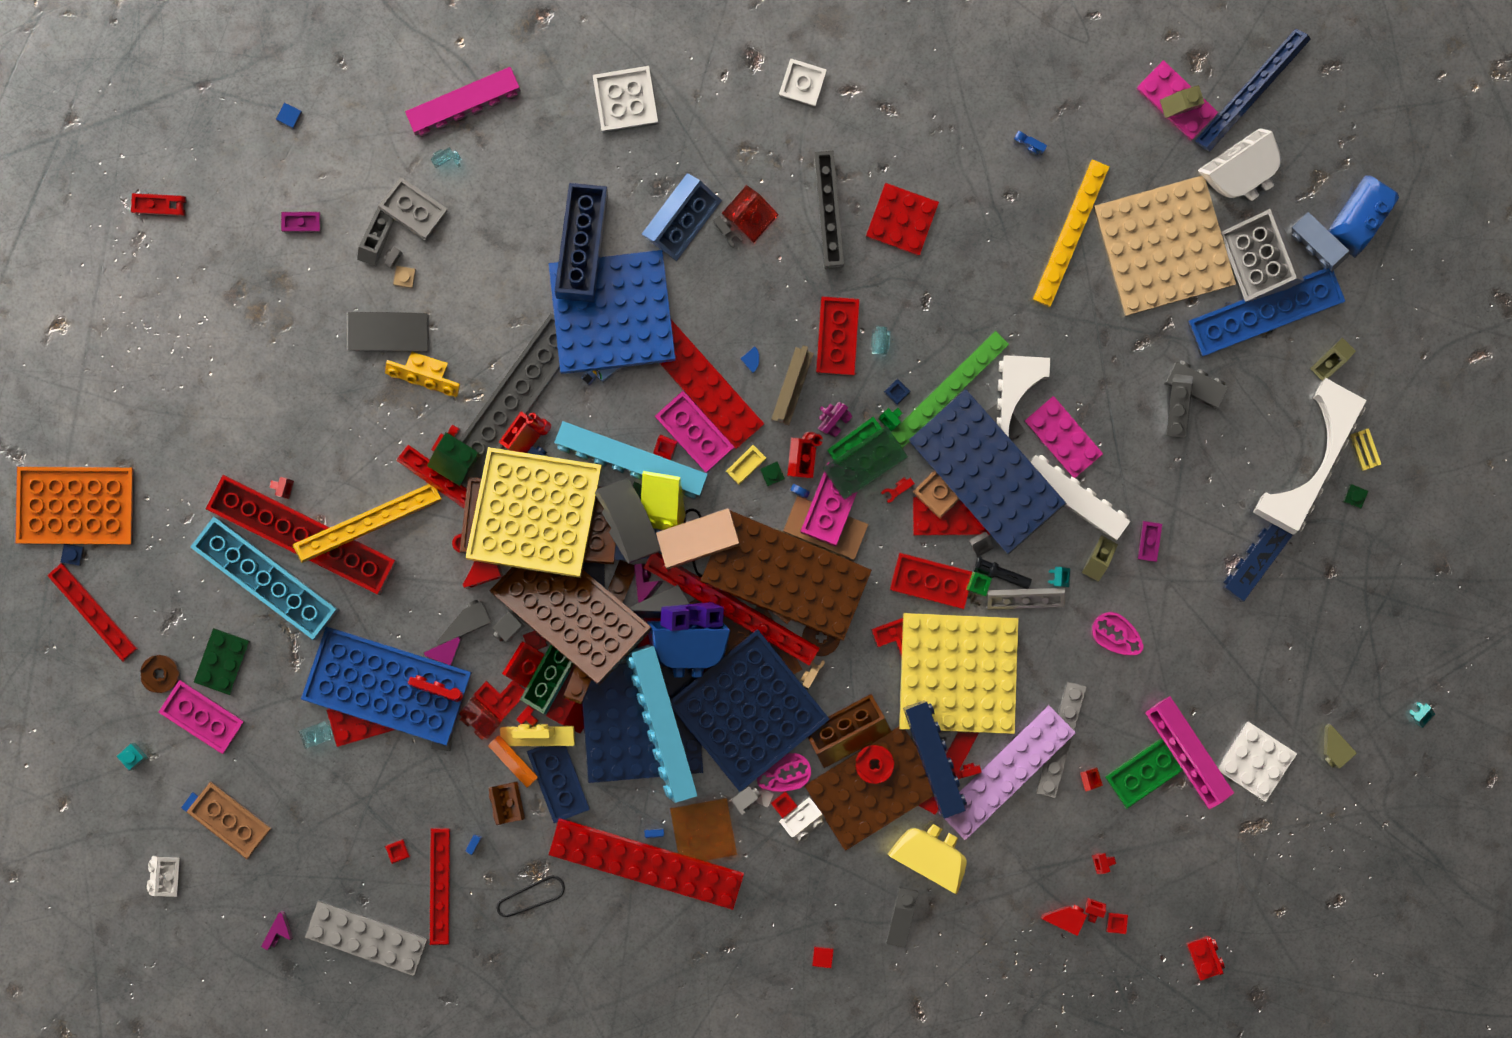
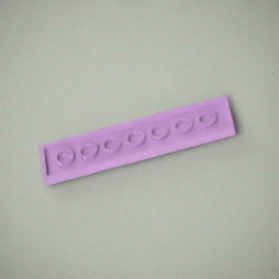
[938,705,1076,840]

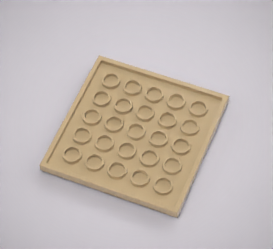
[1094,176,1236,316]

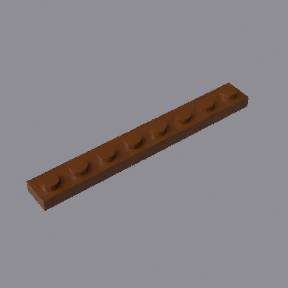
[563,560,635,705]

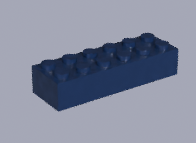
[554,183,608,303]

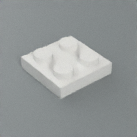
[779,58,827,107]

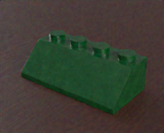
[520,644,574,715]

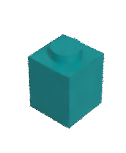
[116,743,148,771]

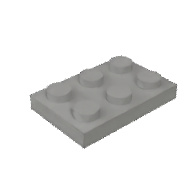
[378,177,447,240]

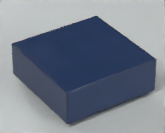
[884,378,911,405]

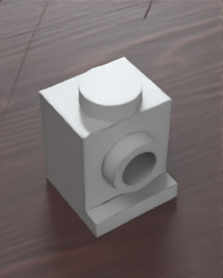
[731,786,761,815]

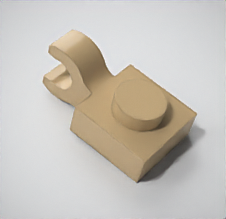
[800,656,825,690]

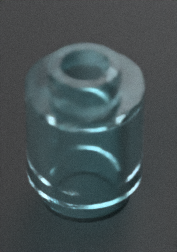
[870,326,891,354]

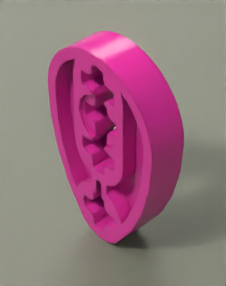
[1092,612,1143,655]
[757,753,811,792]

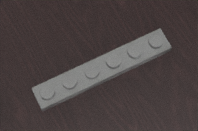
[1036,682,1086,798]

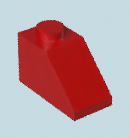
[1041,904,1087,936]

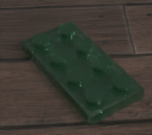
[823,425,908,500]

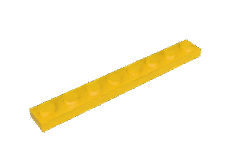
[1033,159,1110,307]
[293,484,441,563]

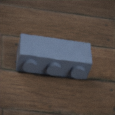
[1292,212,1349,272]

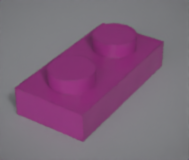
[281,212,321,232]
[1137,521,1162,562]

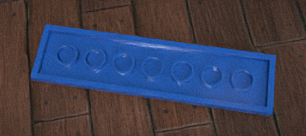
[1188,268,1345,357]

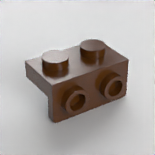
[489,782,525,825]

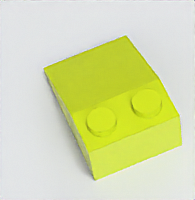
[641,471,686,530]

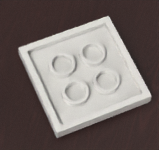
[593,66,658,132]
[1218,722,1297,802]

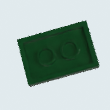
[194,628,250,695]

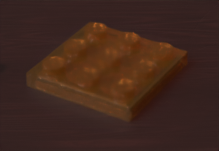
[670,798,737,861]

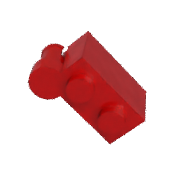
[499,412,551,453]
[787,432,823,478]

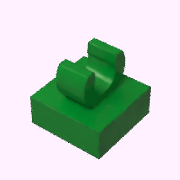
[878,408,903,432]
[966,572,992,596]

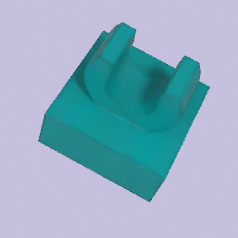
[1048,567,1070,587]
[1410,702,1435,728]

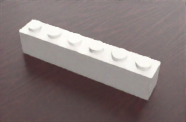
[1030,455,1130,541]

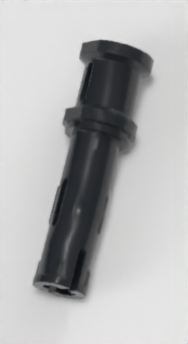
[973,556,1032,589]

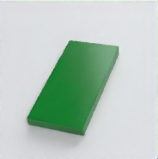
[1105,738,1183,809]

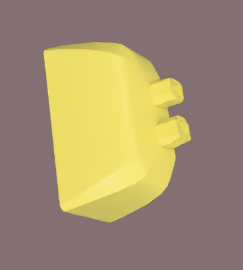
[888,824,967,895]

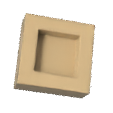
[393,266,416,288]

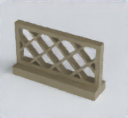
[771,345,814,426]

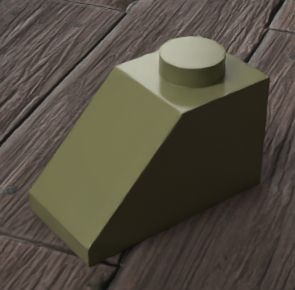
[1159,85,1205,119]
[1310,337,1356,381]
[1082,535,1118,582]
[1323,724,1357,769]

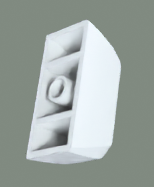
[1198,128,1282,201]

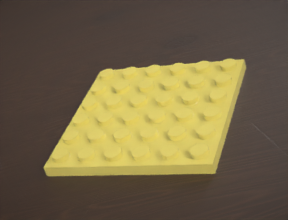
[466,447,602,578]
[899,613,1018,734]

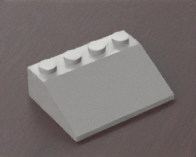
[1221,209,1304,302]

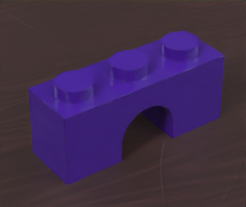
[661,602,724,631]

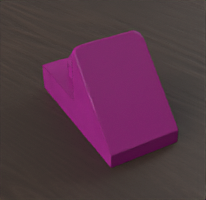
[634,563,663,603]
[261,911,293,950]

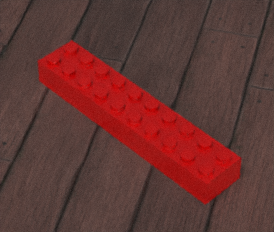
[206,475,397,595]

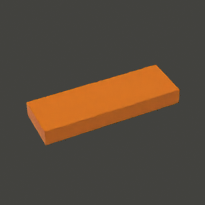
[488,735,538,788]

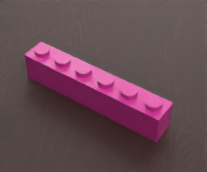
[405,67,521,136]
[1145,696,1234,809]

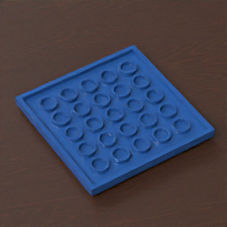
[549,250,675,374]

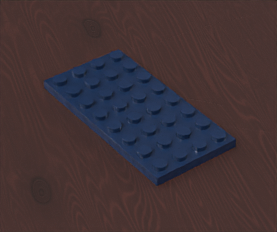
[909,389,1067,555]

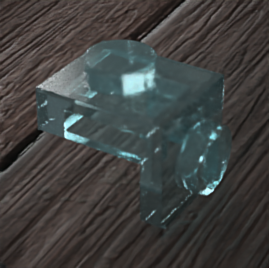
[430,147,462,168]
[298,721,331,749]

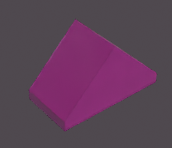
[423,637,462,666]

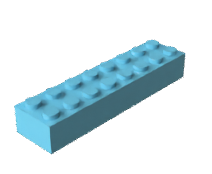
[554,421,708,499]
[190,516,339,640]
[626,645,697,803]

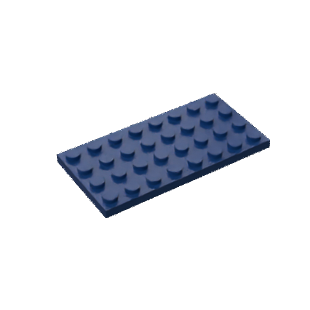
[301,626,472,746]

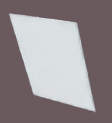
[756,786,774,808]

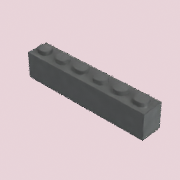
[814,150,844,269]

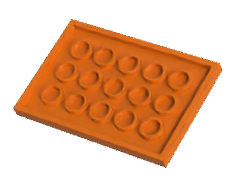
[15,467,134,545]

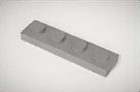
[987,588,1065,609]

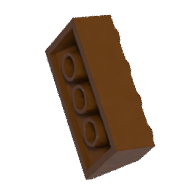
[807,694,892,768]

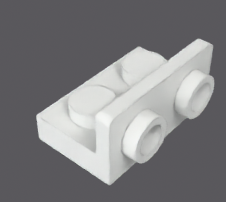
[779,797,826,843]
[147,856,180,897]

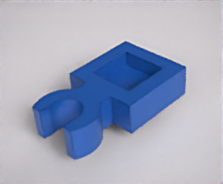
[1014,130,1047,155]

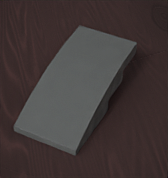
[347,312,427,352]
[595,478,660,564]

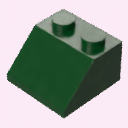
[427,432,480,486]

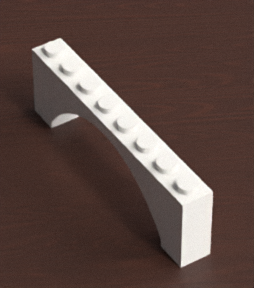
[996,355,1050,437]
[1253,378,1366,535]

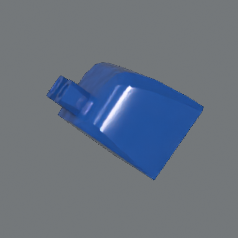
[1328,176,1399,258]
[647,621,730,677]

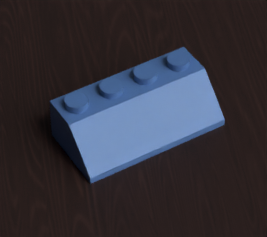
[642,173,722,261]

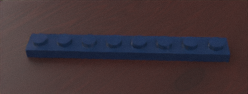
[1195,29,1311,152]

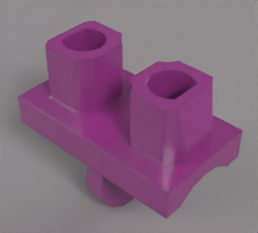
[817,402,852,437]

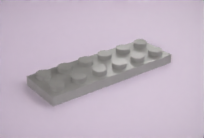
[305,901,428,976]

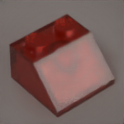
[721,185,779,243]
[459,697,504,740]

